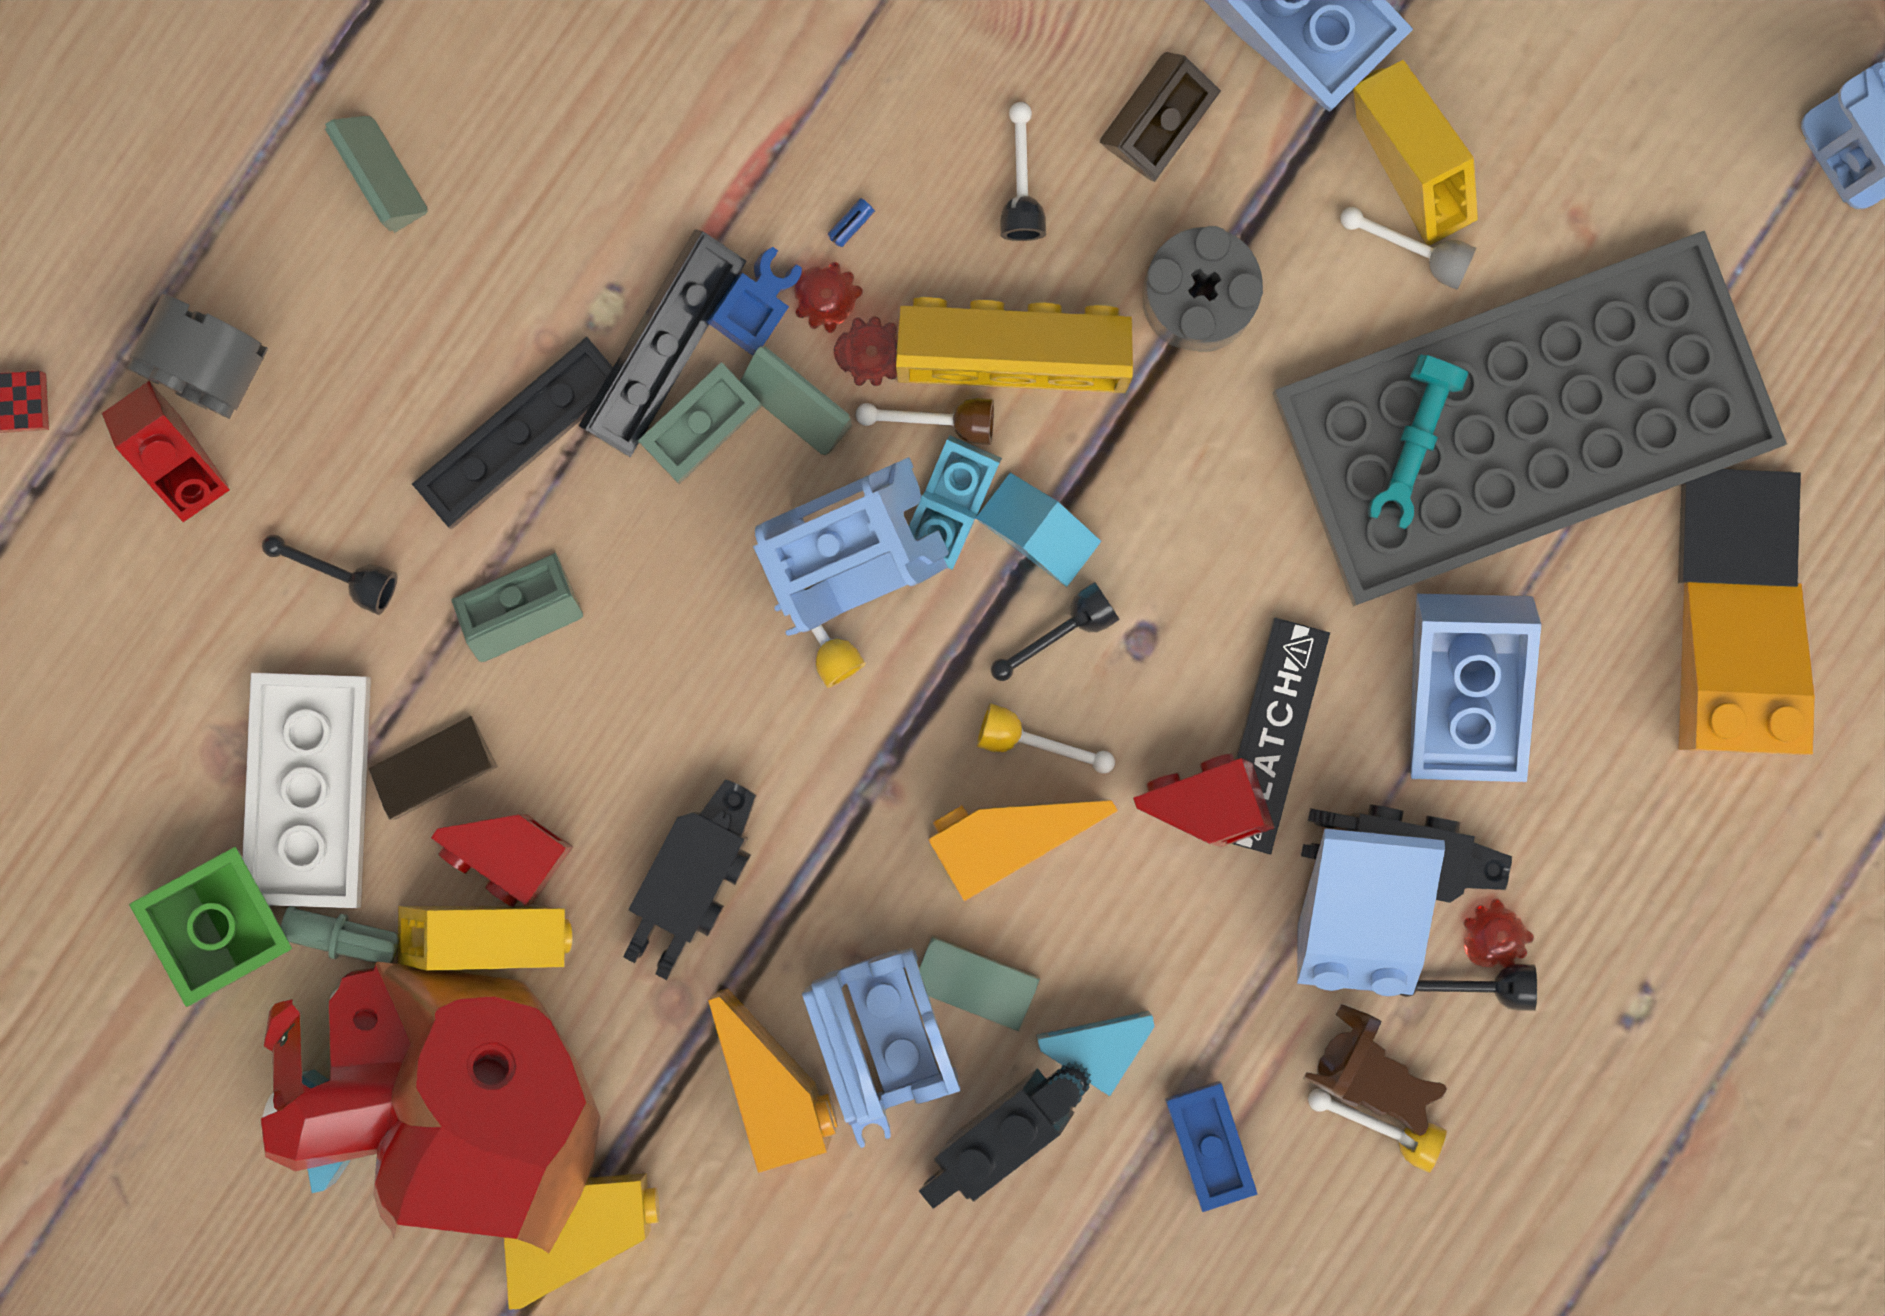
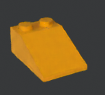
[1678,582,1815,755]
[928,800,1118,901]
[708,989,838,1173]

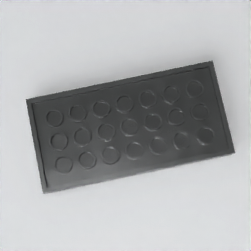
[1273,230,1787,606]

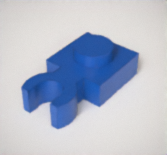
[707,247,802,356]

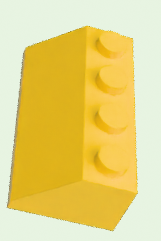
[896,297,1133,393]

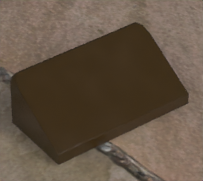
[1100,52,1221,182]
[369,716,498,820]

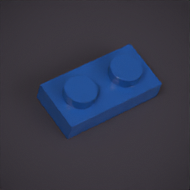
[1165,1081,1258,1212]

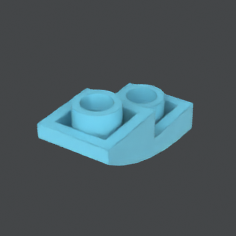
[909,435,1002,570]

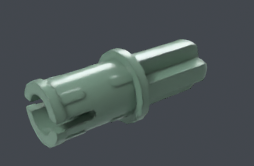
[281,906,399,963]

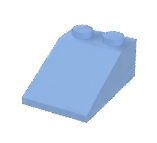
[1204,0,1413,112]
[1410,594,1541,782]
[1297,829,1445,996]

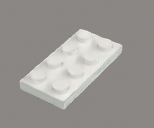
[243,673,371,908]

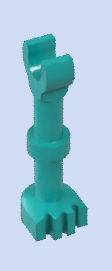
[1368,354,1469,529]

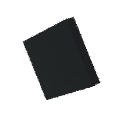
[1678,469,1801,587]

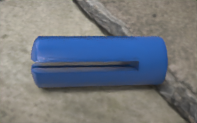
[828,198,875,247]

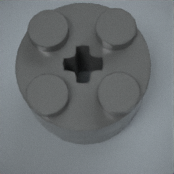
[1143,226,1263,352]
[127,294,268,419]

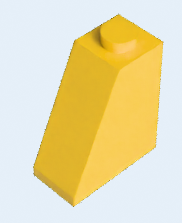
[1353,59,1478,246]
[398,906,572,970]
[504,1173,660,1310]

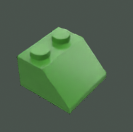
[129,847,293,1007]

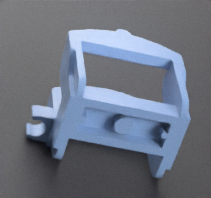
[1801,58,1885,210]
[753,457,949,636]
[802,948,961,1148]

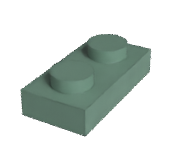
[638,362,762,484]

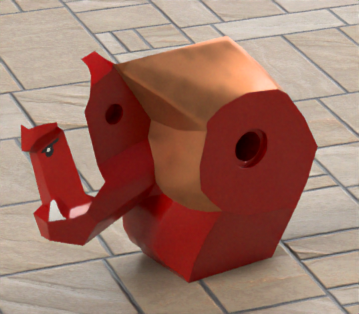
[261,962,601,1254]

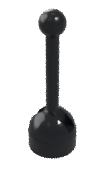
[262,535,398,615]
[991,582,1120,681]
[1400,964,1537,1011]

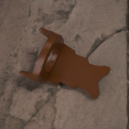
[1303,1004,1447,1136]

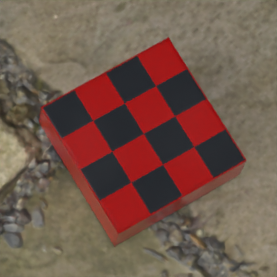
[0,371,49,433]

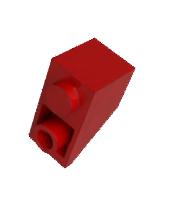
[102,381,230,522]
[1133,753,1275,847]
[431,814,573,907]

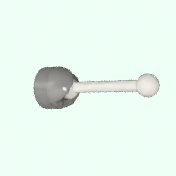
[1340,207,1477,290]

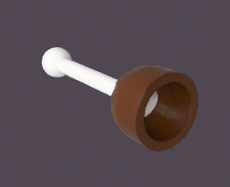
[855,398,994,445]

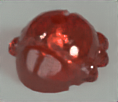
[794,262,863,333]
[834,316,898,386]
[1463,899,1534,968]

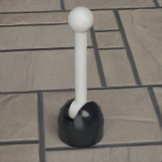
[1000,102,1046,241]

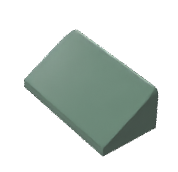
[325,116,428,233]
[740,346,852,455]
[451,553,583,662]
[911,935,1040,1031]

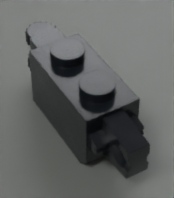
[623,779,757,980]
[1301,804,1512,903]
[919,1062,1092,1209]

